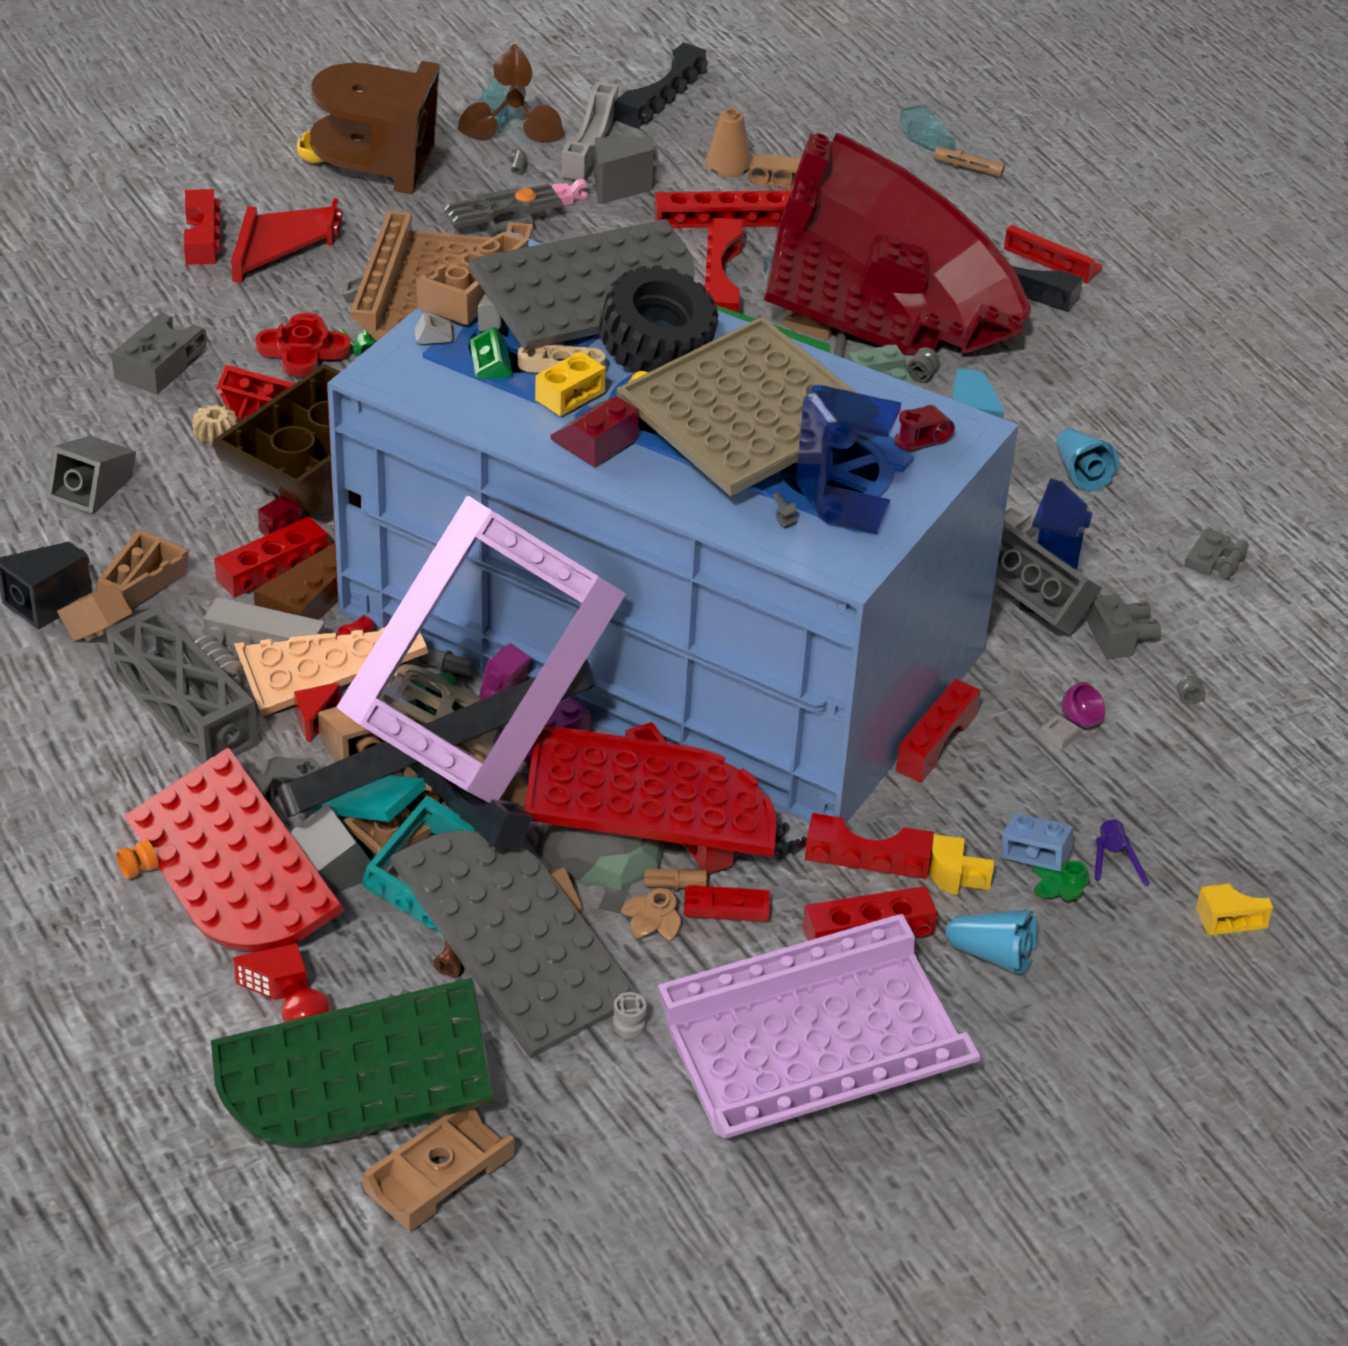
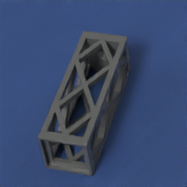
[106,606,258,764]

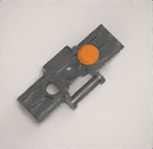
[443,184,563,237]

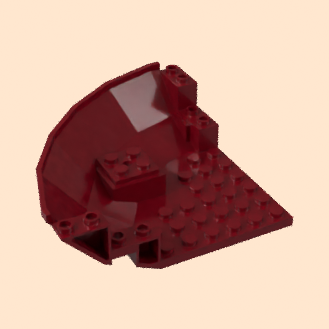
[763,132,1031,354]

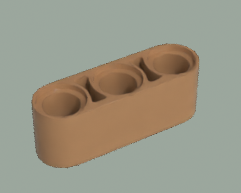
[748,154,801,188]

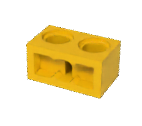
[535,351,606,416]

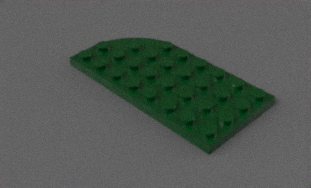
[210,978,494,1148]

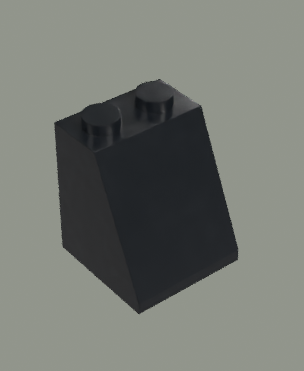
[0,541,92,630]

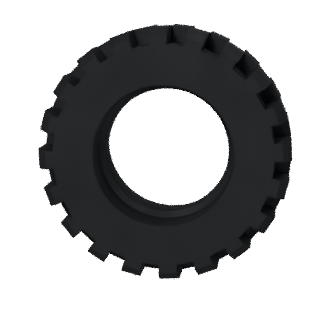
[598,265,719,373]

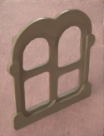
[380,664,505,756]

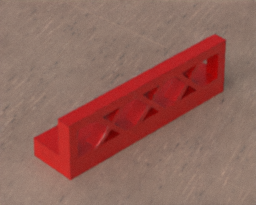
[1004,225,1102,284]

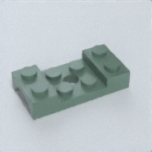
[848,345,917,386]

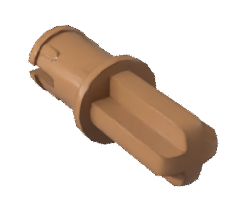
[644,867,706,891]

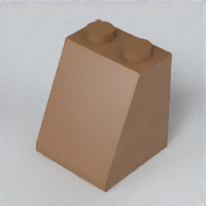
[318,707,385,762]

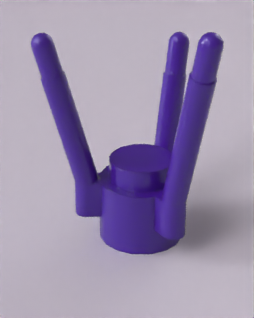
[1095,819,1150,886]

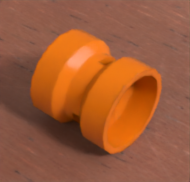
[116,839,159,880]

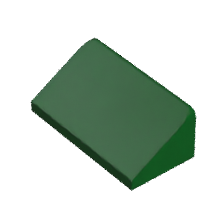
[469,326,513,379]

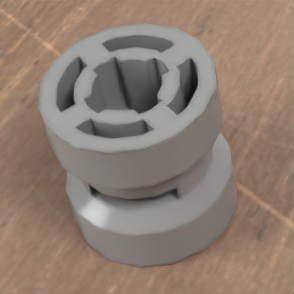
[613,992,647,1039]

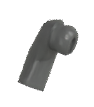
[508,149,526,175]

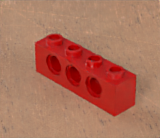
[214,516,328,598]
[803,886,937,941]

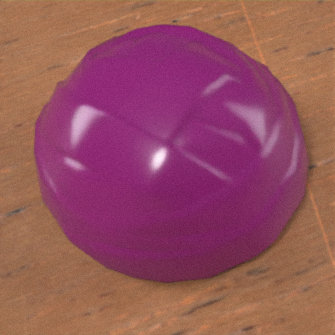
[1061,682,1105,728]

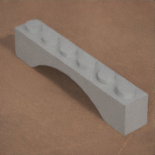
[561,82,619,181]

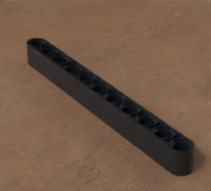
[276,659,598,818]

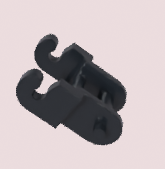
[774,822,807,860]

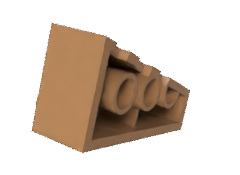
[416,232,529,325]

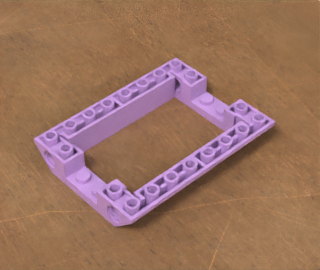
[336,495,626,803]

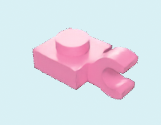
[552,179,588,206]

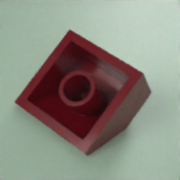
[550,396,638,468]

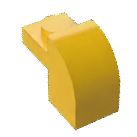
[929,834,994,895]

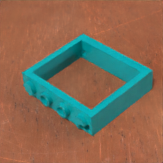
[361,796,474,934]

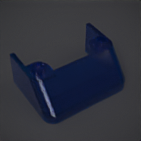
[796,385,902,534]
[1019,478,1093,614]

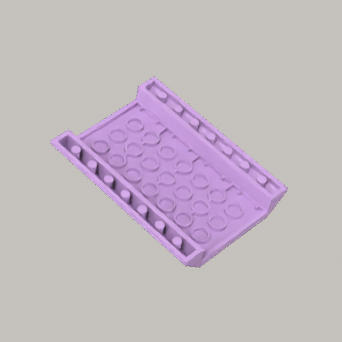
[658,914,981,1138]

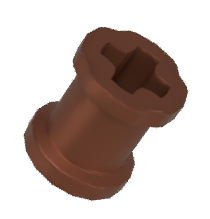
[433,940,462,978]

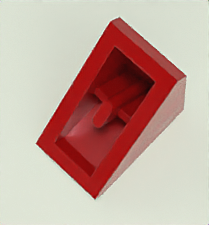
[294,683,341,742]

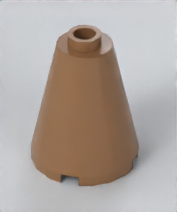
[706,108,752,177]

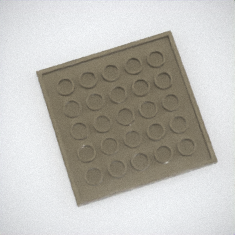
[616,316,879,496]

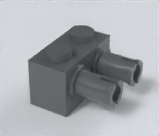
[1087,594,1161,660]

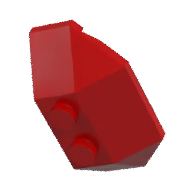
[216,365,295,423]

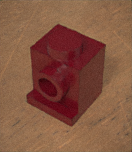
[258,496,302,536]

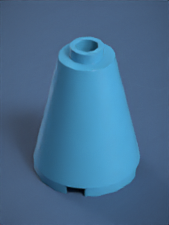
[1056,428,1119,491]
[946,910,1038,975]

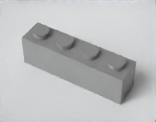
[203,597,325,647]

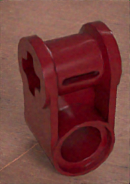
[894,405,955,451]

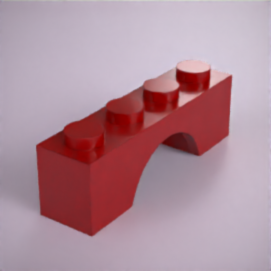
[184,189,220,265]
[896,679,981,783]
[805,813,934,879]

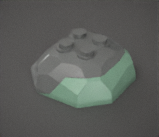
[536,823,666,890]

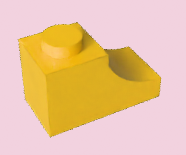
[1196,883,1273,936]

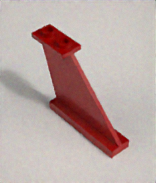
[231,198,343,282]

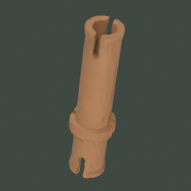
[934,146,1005,178]

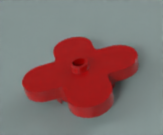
[255,312,351,377]

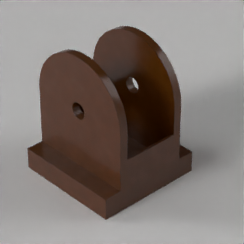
[310,61,440,194]

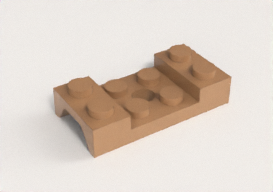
[363,1108,514,1232]

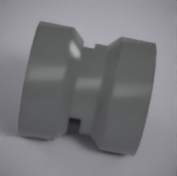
[906,347,940,382]

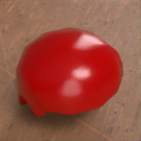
[281,988,332,1023]

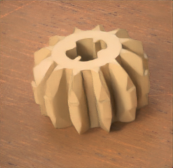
[192,404,237,446]

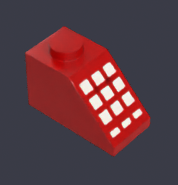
[232,943,307,1000]

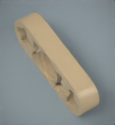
[518,345,605,373]

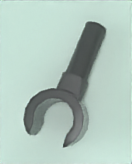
[773,492,797,527]

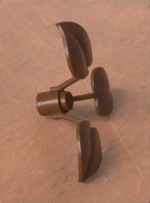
[458,44,565,143]

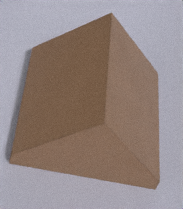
[342,807,431,854]

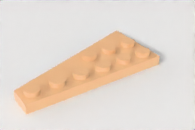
[234,627,428,717]

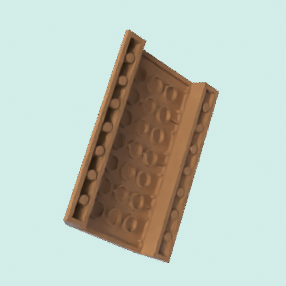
[350,211,533,341]

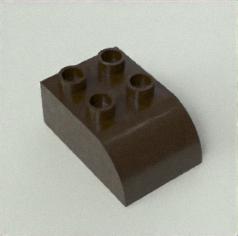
[213,363,341,514]

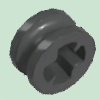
[1176,676,1205,705]

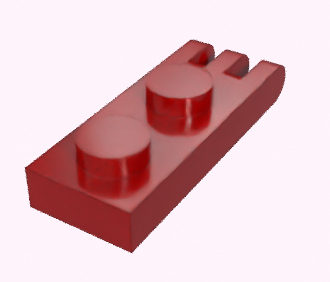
[683,885,770,922]

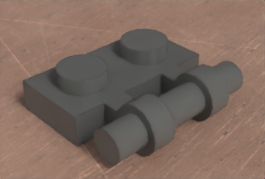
[1184,528,1249,579]

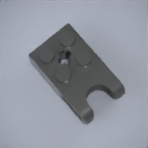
[112,313,207,395]

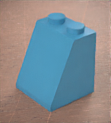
[952,368,1004,419]

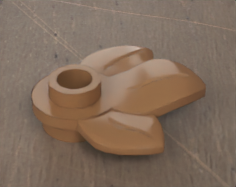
[621,888,681,942]

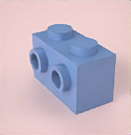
[1002,813,1073,872]

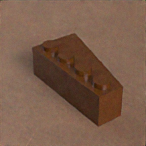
[254,543,338,620]

